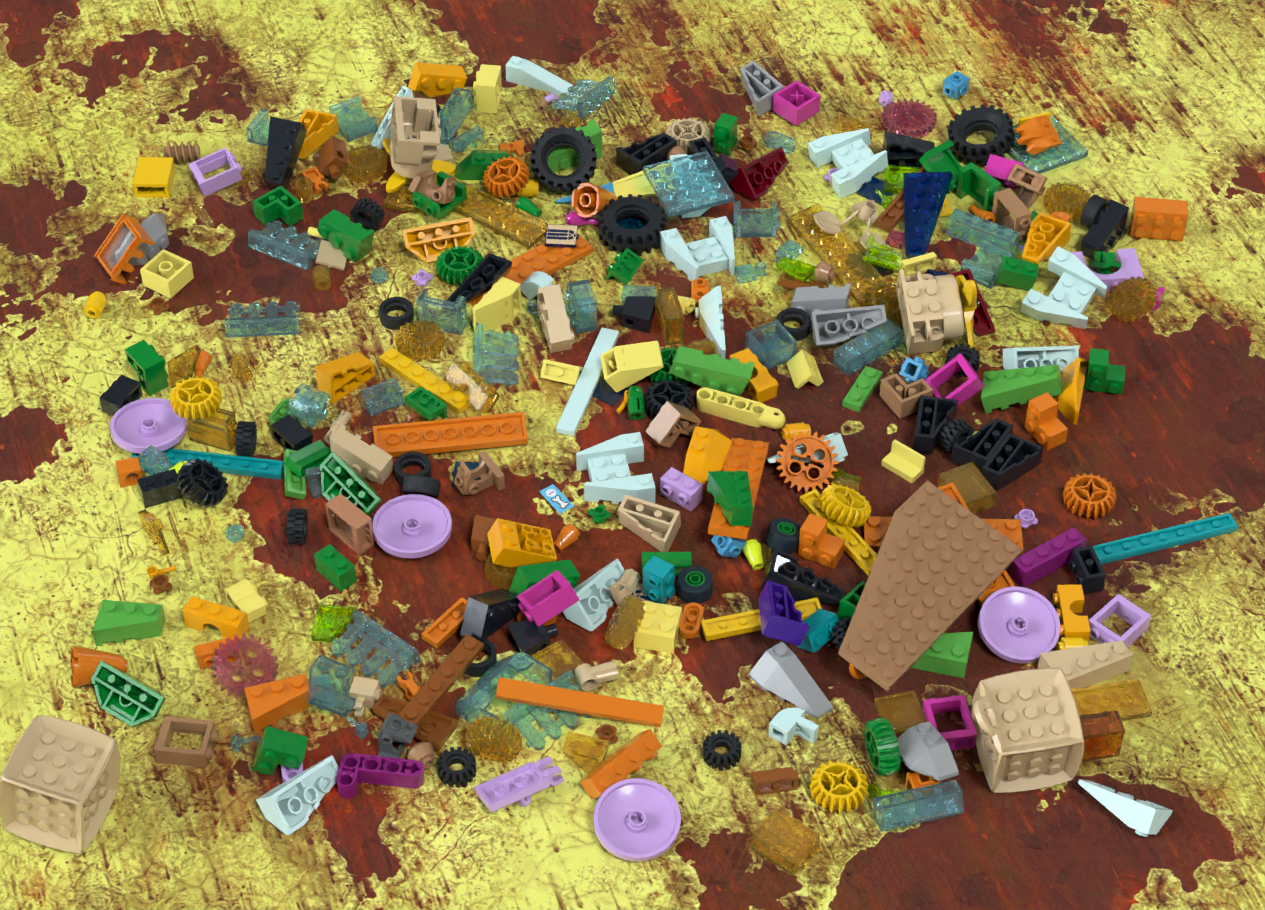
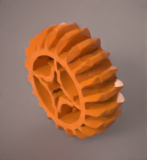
[483,155,530,198]
[1063,472,1116,519]

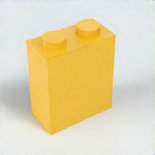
[133,157,175,198]

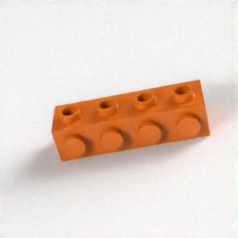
[580,729,662,799]

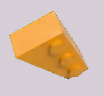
[408,62,467,97]
[298,109,339,159]
[315,352,375,404]

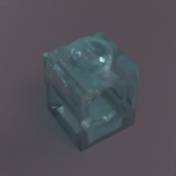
[137,445,171,475]

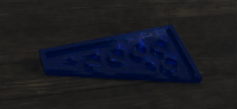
[903,172,953,259]

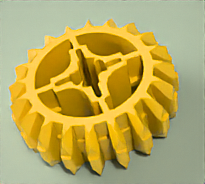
[169,376,222,421]
[819,484,872,528]
[810,759,868,814]

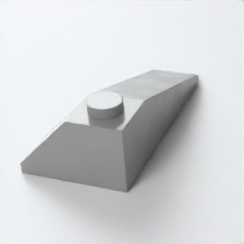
[811,305,887,346]

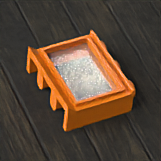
[94,214,154,285]

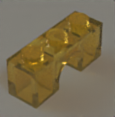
[443,361,500,414]

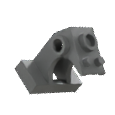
[377,713,418,759]

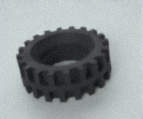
[948,104,1015,167]
[531,125,597,195]
[599,194,666,256]

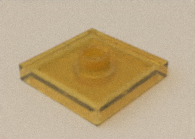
[528,639,585,687]
[874,690,927,733]

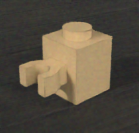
[349,676,383,718]

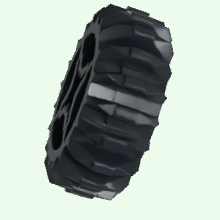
[644,378,694,418]
[176,458,229,508]

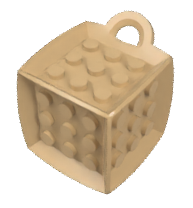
[972,668,1084,793]
[0,715,120,854]

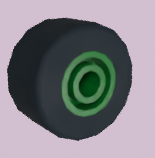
[765,517,801,554]
[677,566,713,604]

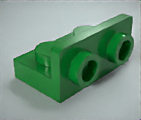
[605,248,644,286]
[404,386,447,421]

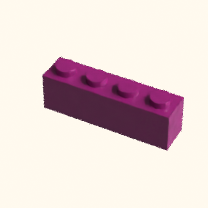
[1010,527,1087,587]

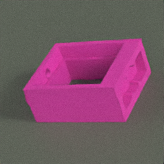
[925,353,985,407]
[516,570,579,627]
[922,695,977,751]

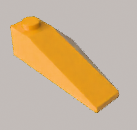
[1022,213,1071,264]

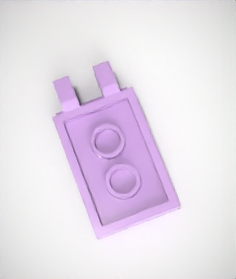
[474,756,564,813]

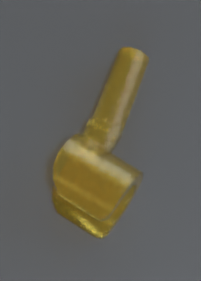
[229,169,251,188]

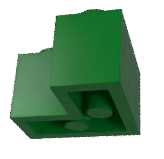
[253,186,304,226]
[125,340,169,396]
[1084,348,1125,395]
[252,726,308,776]

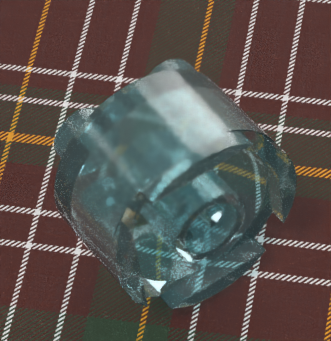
[287,383,330,428]

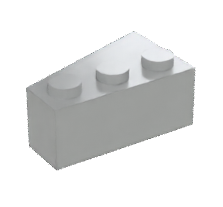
[740,61,784,116]
[792,284,851,319]

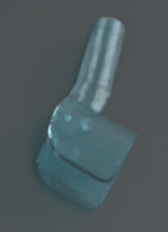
[346,716,369,739]
[229,735,260,752]

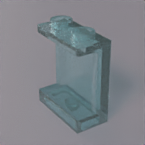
[328,96,378,142]
[733,201,780,237]
[960,239,1014,289]
[416,289,467,335]
[308,655,356,717]

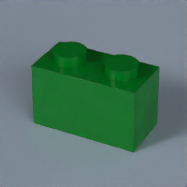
[714,113,738,155]
[996,256,1038,291]
[314,544,357,592]

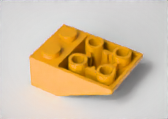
[487,518,557,567]

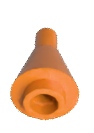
[969,205,995,228]
[194,351,212,378]

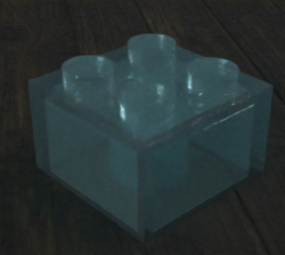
[565,279,597,334]
[745,320,797,370]

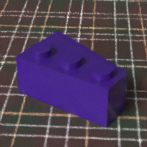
[758,580,810,646]

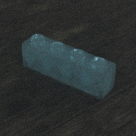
[437,87,473,145]
[946,209,1020,257]
[833,319,904,376]
[873,780,964,832]

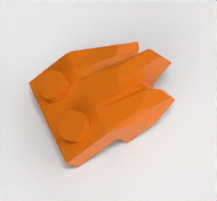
[1014,115,1062,155]

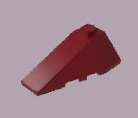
[731,147,789,200]
[946,269,996,337]

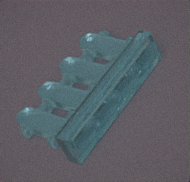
[552,76,616,118]
[248,221,326,270]
[224,301,300,338]
[473,323,519,389]
[331,610,421,687]
[503,670,592,751]

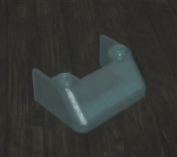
[455,652,552,742]

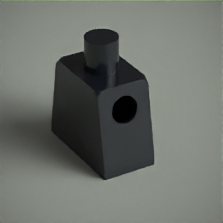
[612,296,656,333]
[507,619,558,664]

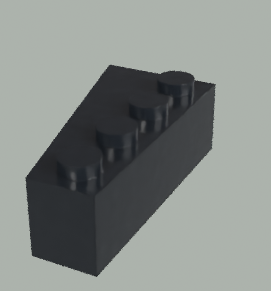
[265,116,307,190]

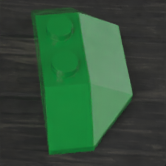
[455,150,514,180]
[320,451,382,515]
[91,660,166,727]

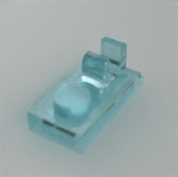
[449,125,486,152]

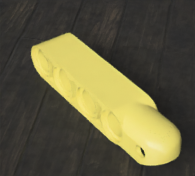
[696,387,786,430]

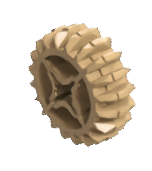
[665,118,711,154]

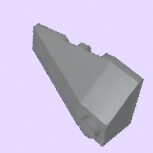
[749,642,833,719]

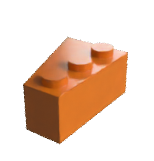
[244,674,313,735]

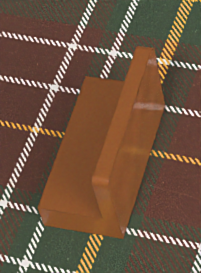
[751,767,799,795]

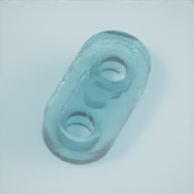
[764,131,796,153]

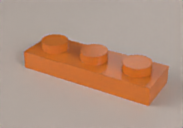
[421,597,467,648]

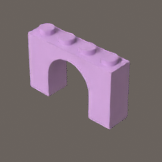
[1070,248,1144,292]

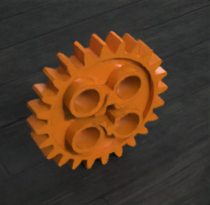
[776,430,839,493]

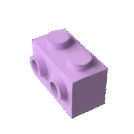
[660,467,703,511]

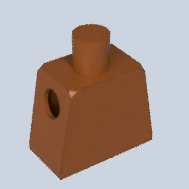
[312,136,348,179]
[471,515,496,561]

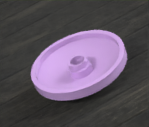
[110,398,188,454]
[373,494,452,558]
[978,587,1060,664]
[593,778,681,862]

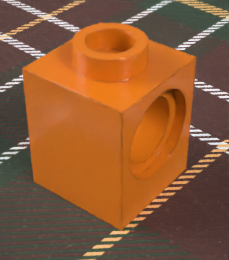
[115,457,146,488]

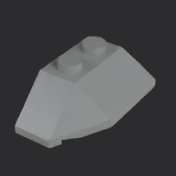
[115,213,169,266]
[897,721,959,781]

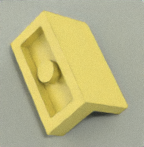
[895,252,937,276]
[786,350,823,389]
[540,359,583,385]
[881,440,925,483]

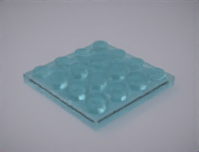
[993,115,1088,174]
[643,151,735,218]

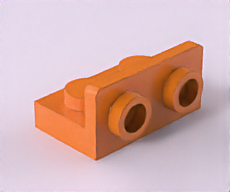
[194,636,240,669]

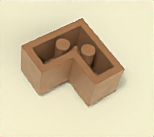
[879,373,933,419]
[645,401,702,448]

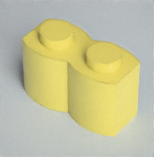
[224,579,268,623]

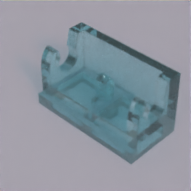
[361,378,405,416]

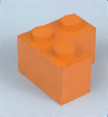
[1025,392,1068,450]
[798,514,845,569]

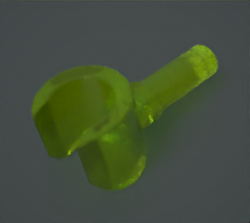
[875,189,893,209]
[832,468,860,483]
[868,783,899,801]

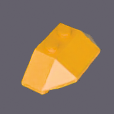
[402,217,475,263]
[1054,358,1088,425]
[683,426,732,484]

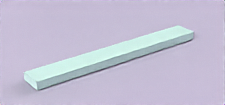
[556,327,619,436]

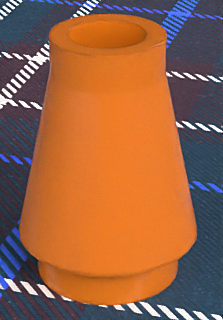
[554,524,580,553]

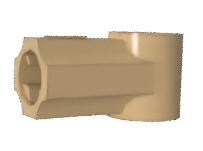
[609,569,641,608]
[574,661,619,691]

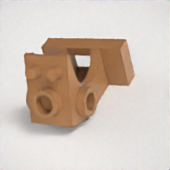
[1007,164,1047,208]
[408,169,457,204]
[454,451,505,495]

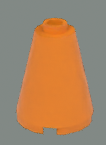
[571,183,617,218]
[70,646,128,687]

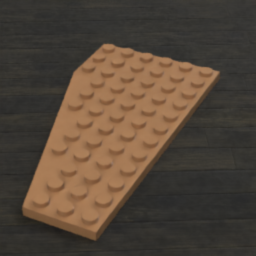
[838,480,1023,692]

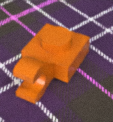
[397,671,421,701]

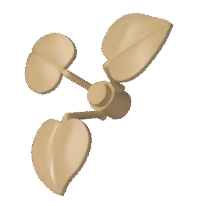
[814,200,887,255]

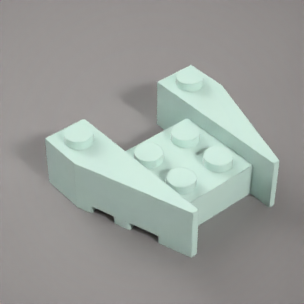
[808,128,888,199]
[660,216,735,281]
[1021,246,1107,329]
[576,432,655,504]

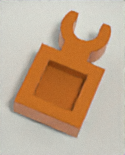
[300,166,328,195]

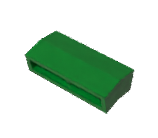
[283,440,331,477]
[642,552,692,576]

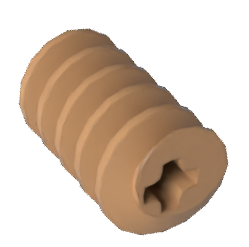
[164,141,201,163]

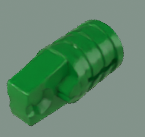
[627,386,645,421]

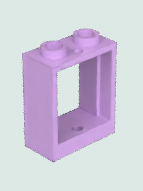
[188,147,243,196]
[1089,594,1151,648]

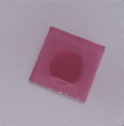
[885,229,908,250]

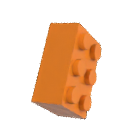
[1130,197,1188,241]

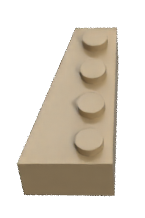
[1037,640,1133,693]

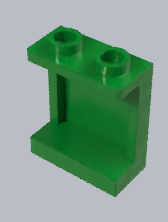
[919,140,962,192]
[956,162,1001,212]
[412,171,467,220]

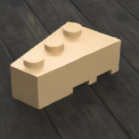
[330,424,394,484]

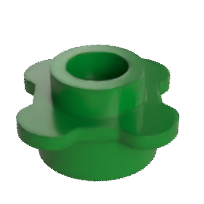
[588,504,611,524]

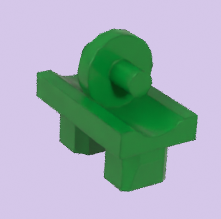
[1089,251,1121,274]

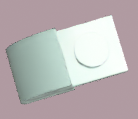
[521,271,554,300]
[769,708,819,746]

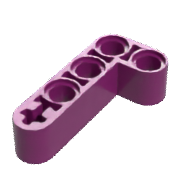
[337,753,425,799]

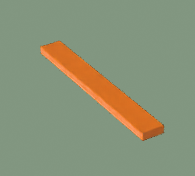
[495,677,664,727]

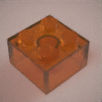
[1079,710,1125,762]

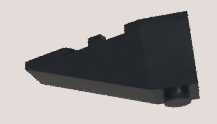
[443,253,512,311]
[760,548,845,606]

